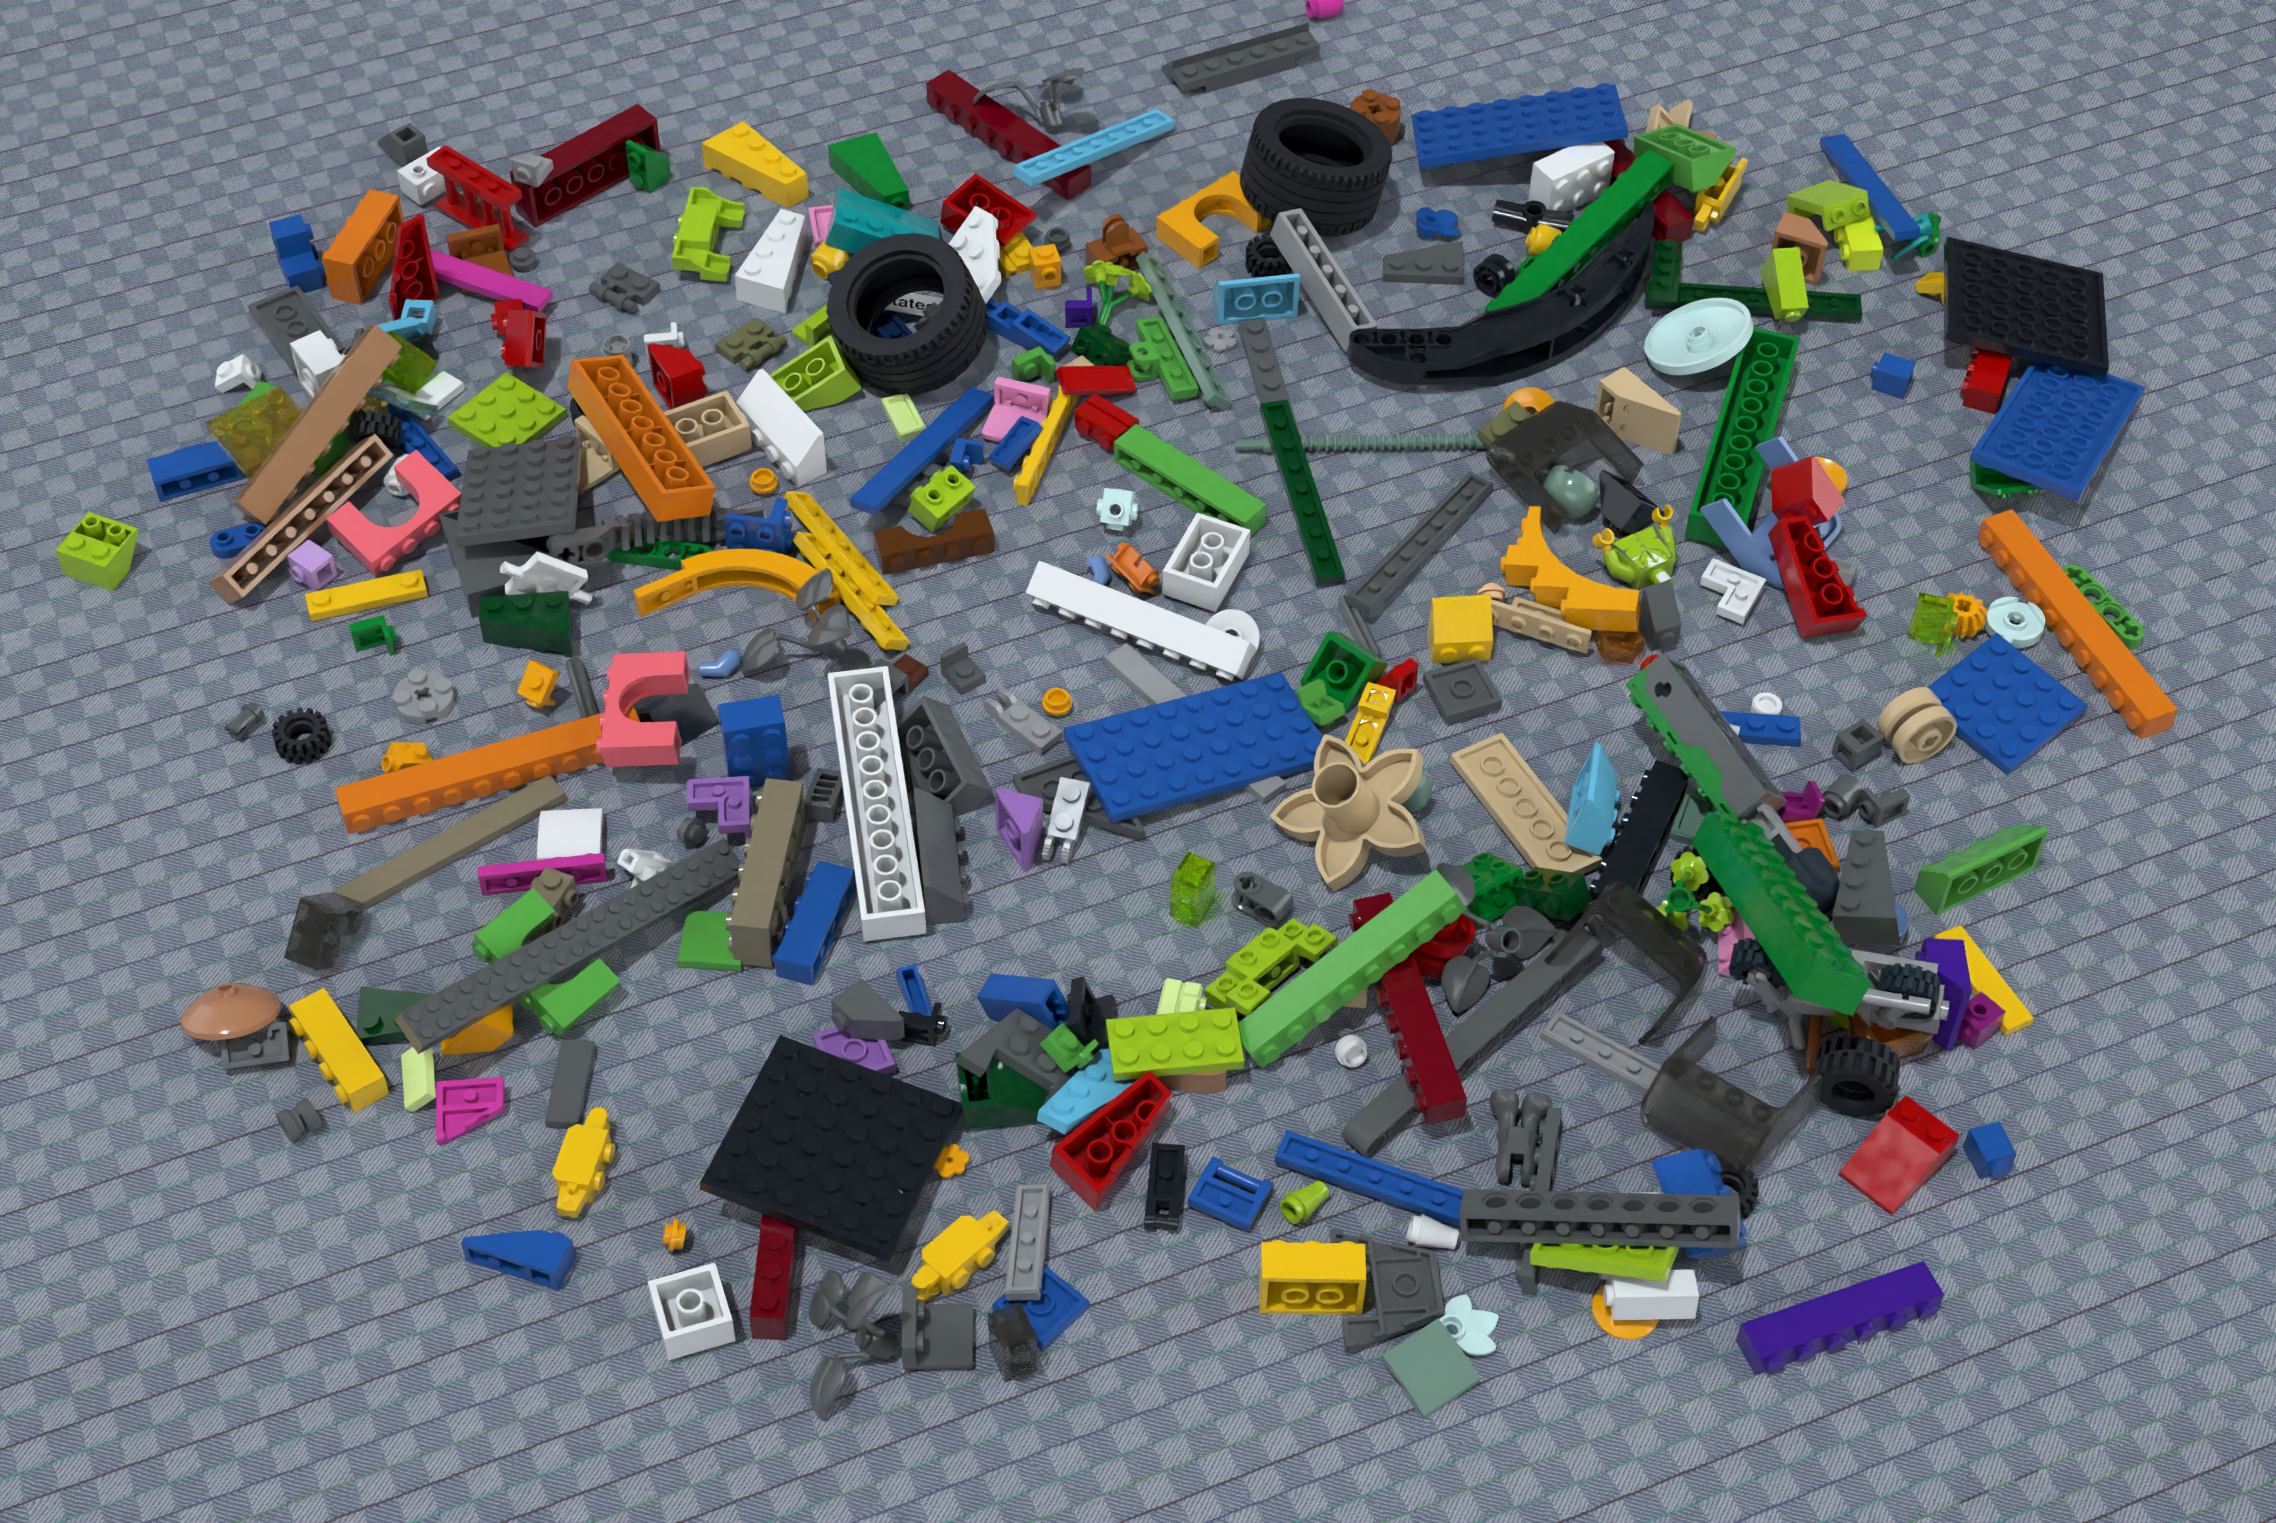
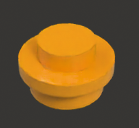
[749,468,778,494]
[1042,688,1072,716]
[662,1218,687,1252]

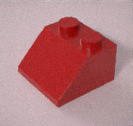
[501,310,547,368]
[647,343,708,410]
[1771,455,1845,526]

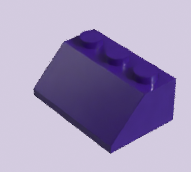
[1915,938,1972,1051]

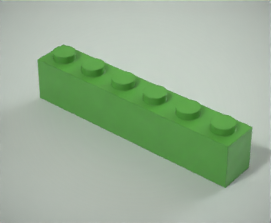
[1114,424,1266,537]

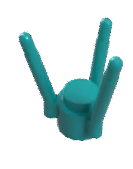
[1874,213,1934,261]

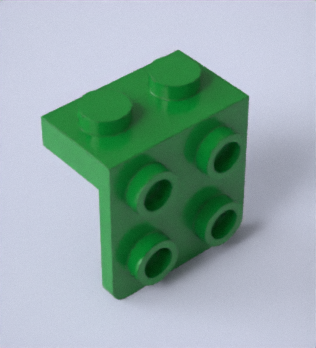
[1969,454,2040,499]

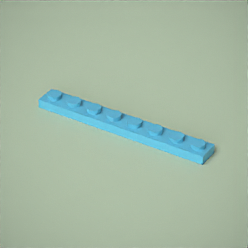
[1013,109,1175,187]

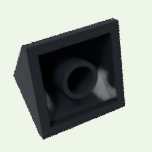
[637,683,719,747]

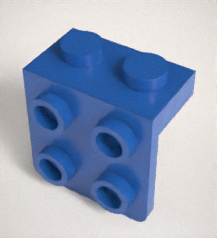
[723,498,796,555]

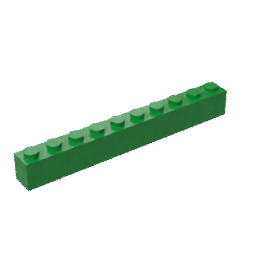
[1484,149,1674,312]

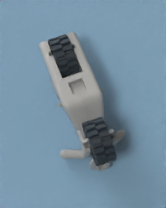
[1728,938,1950,1051]

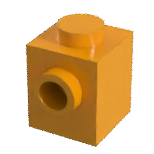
[1029,244,1061,290]

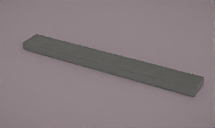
[1345,472,1494,616]

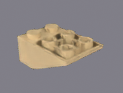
[1593,367,1682,455]

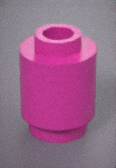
[1305,0,1344,20]

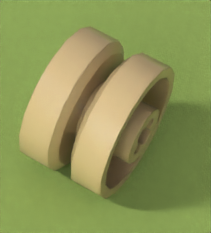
[1877,687,1957,764]

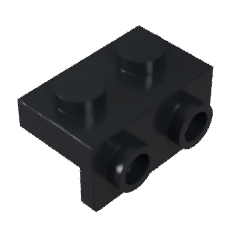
[1065,976,1116,1048]

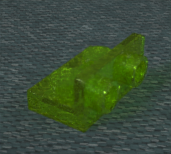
[381,331,438,395]
[1907,592,1958,657]

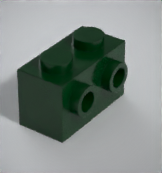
[1513,867,1591,921]

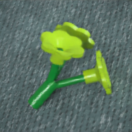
[1083,260,1152,326]

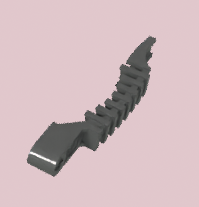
[546,505,764,566]

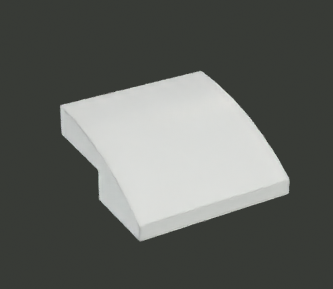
[537,808,604,860]

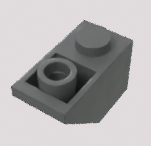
[377,123,428,167]

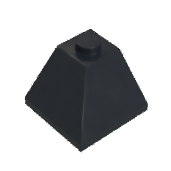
[1599,469,1665,534]

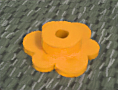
[934,1144,969,1178]

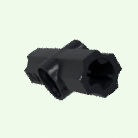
[1492,199,1575,235]

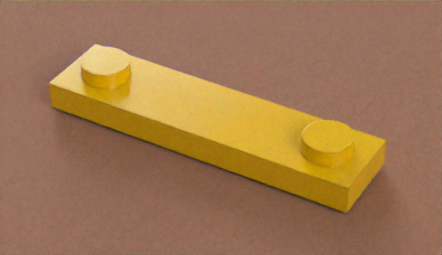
[305,569,428,622]

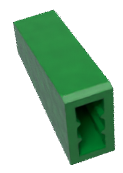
[827,132,910,211]

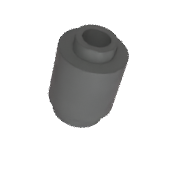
[1822,774,1863,818]

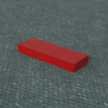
[1055,366,1137,395]

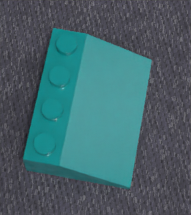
[825,188,940,254]

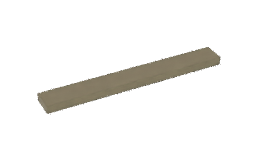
[332,774,567,918]

